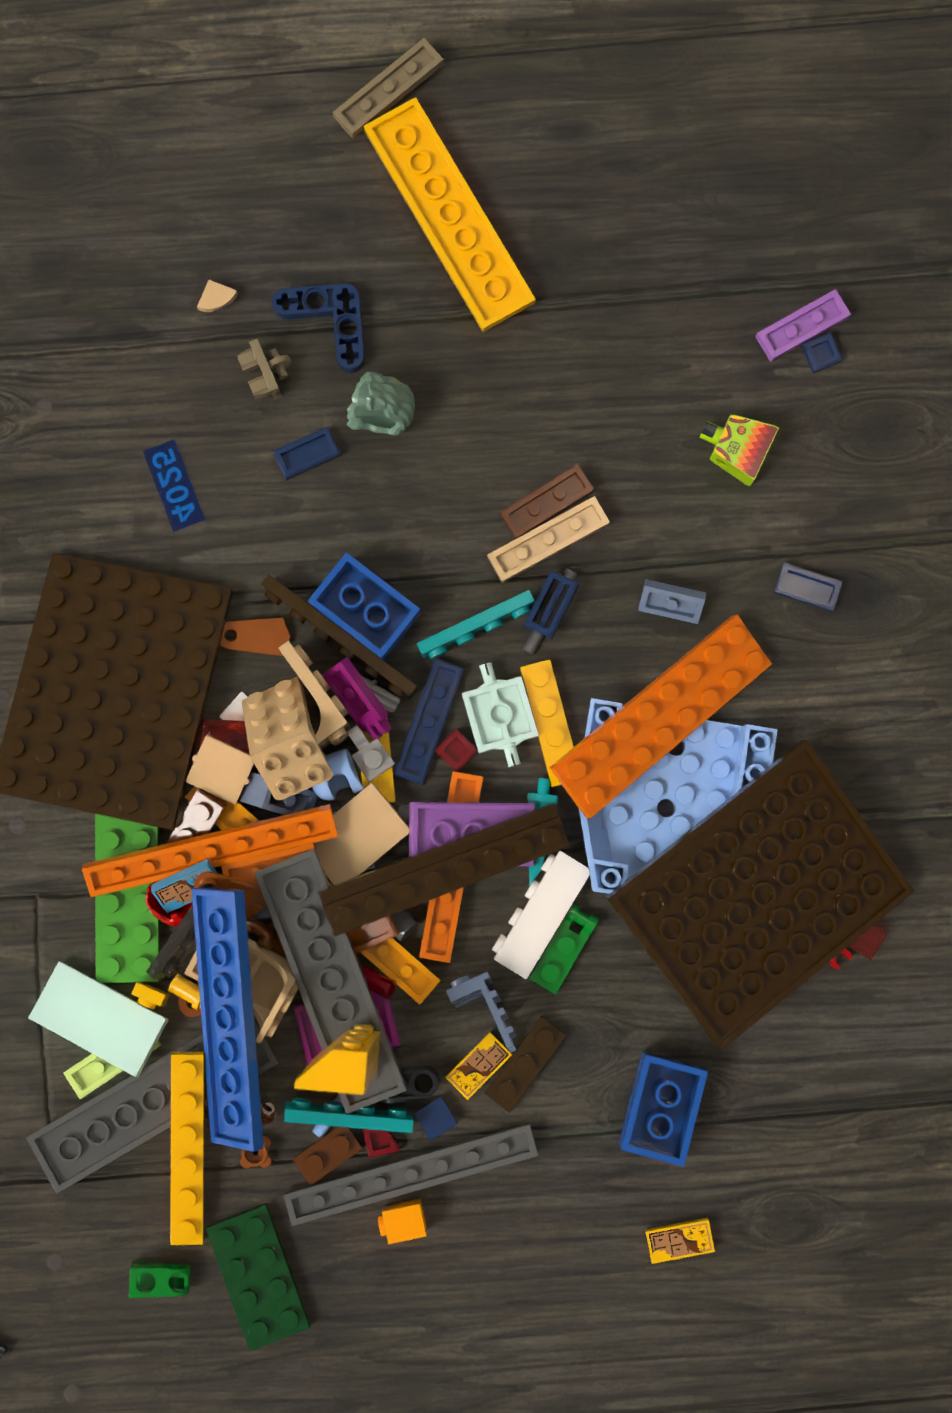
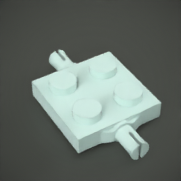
[462,662,539,767]

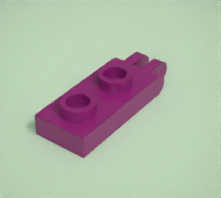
[322,657,391,739]

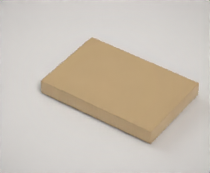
[315,783,409,885]

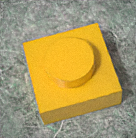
[131,982,170,1010]

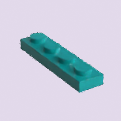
[417,590,534,659]
[283,1098,414,1133]

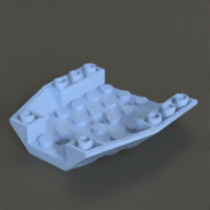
[579,698,778,894]

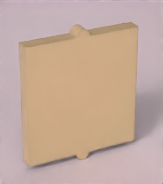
[185,735,254,805]

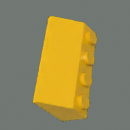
[295,1024,381,1095]

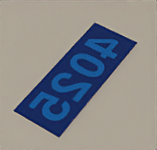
[143,439,205,532]

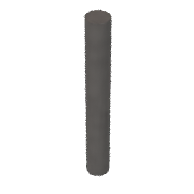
[523,569,577,655]

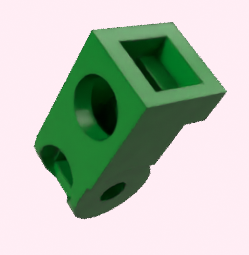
[129,1261,191,1298]

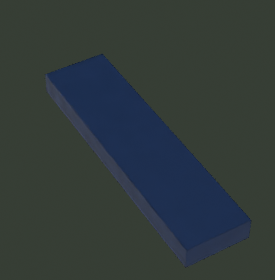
[393,658,464,785]

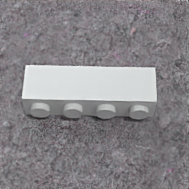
[492,851,590,979]

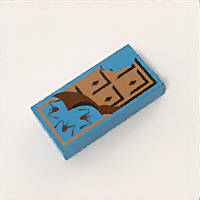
[151,859,217,913]

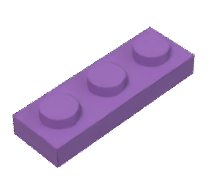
[755,289,851,362]

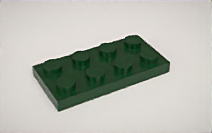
[205,1203,311,1352]

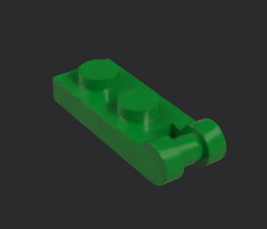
[528,903,599,995]

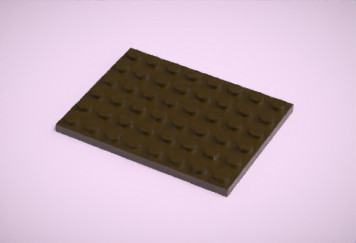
[0,553,233,831]
[606,740,915,1051]

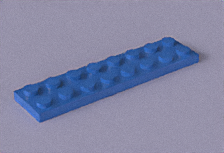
[192,887,264,1152]

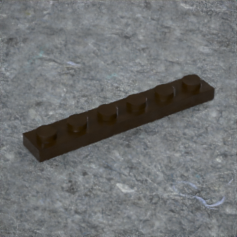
[261,574,418,699]

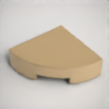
[197,280,238,312]

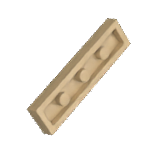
[487,496,610,583]

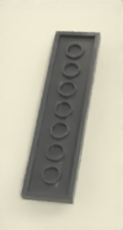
[254,849,408,1114]
[26,1016,280,1194]

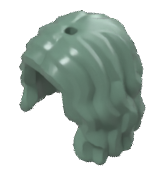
[347,372,415,435]

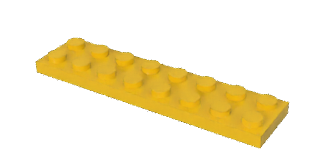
[364,97,536,332]

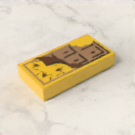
[445,1032,512,1100]
[645,1218,715,1264]

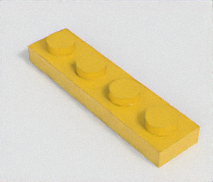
[520,660,573,787]

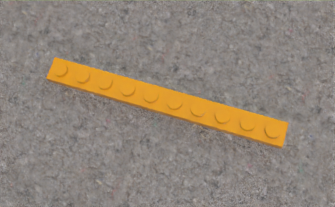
[185,786,441,1004]

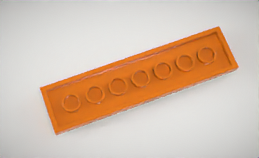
[549,614,772,818]

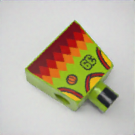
[699,415,779,486]

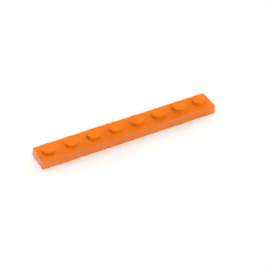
[82,804,338,897]

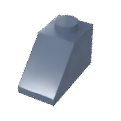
[240,772,317,815]

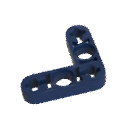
[271,283,365,373]

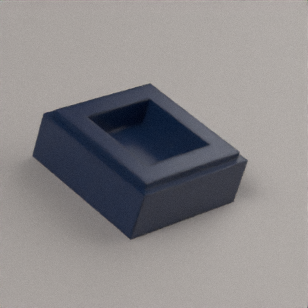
[801,332,843,374]
[414,1095,458,1141]

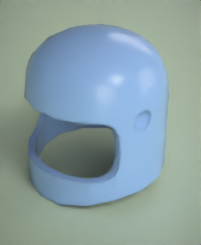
[312,748,364,801]

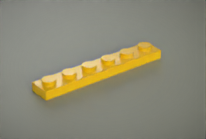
[170,1052,205,1245]

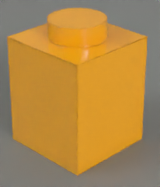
[378,1198,427,1245]

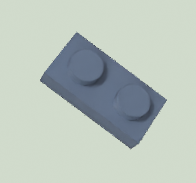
[638,579,706,624]

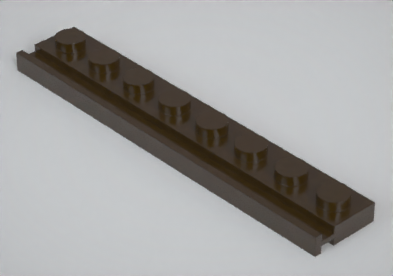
[317,803,570,937]

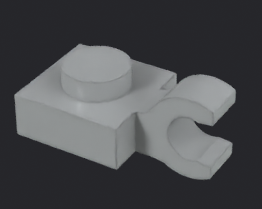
[347,725,395,782]

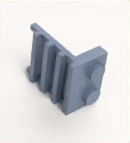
[446,972,517,1053]

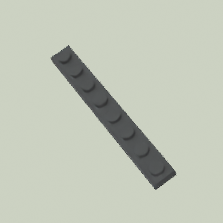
[284,1123,538,1226]

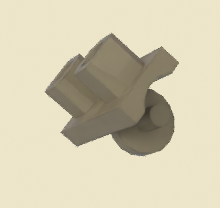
[237,339,292,400]

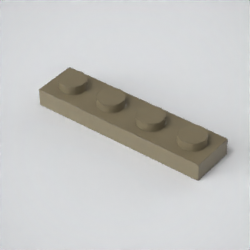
[333,38,444,139]

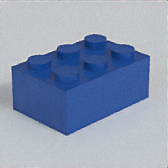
[308,552,422,661]
[618,1051,708,1167]

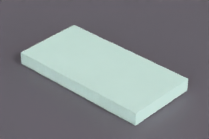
[28,961,169,1077]

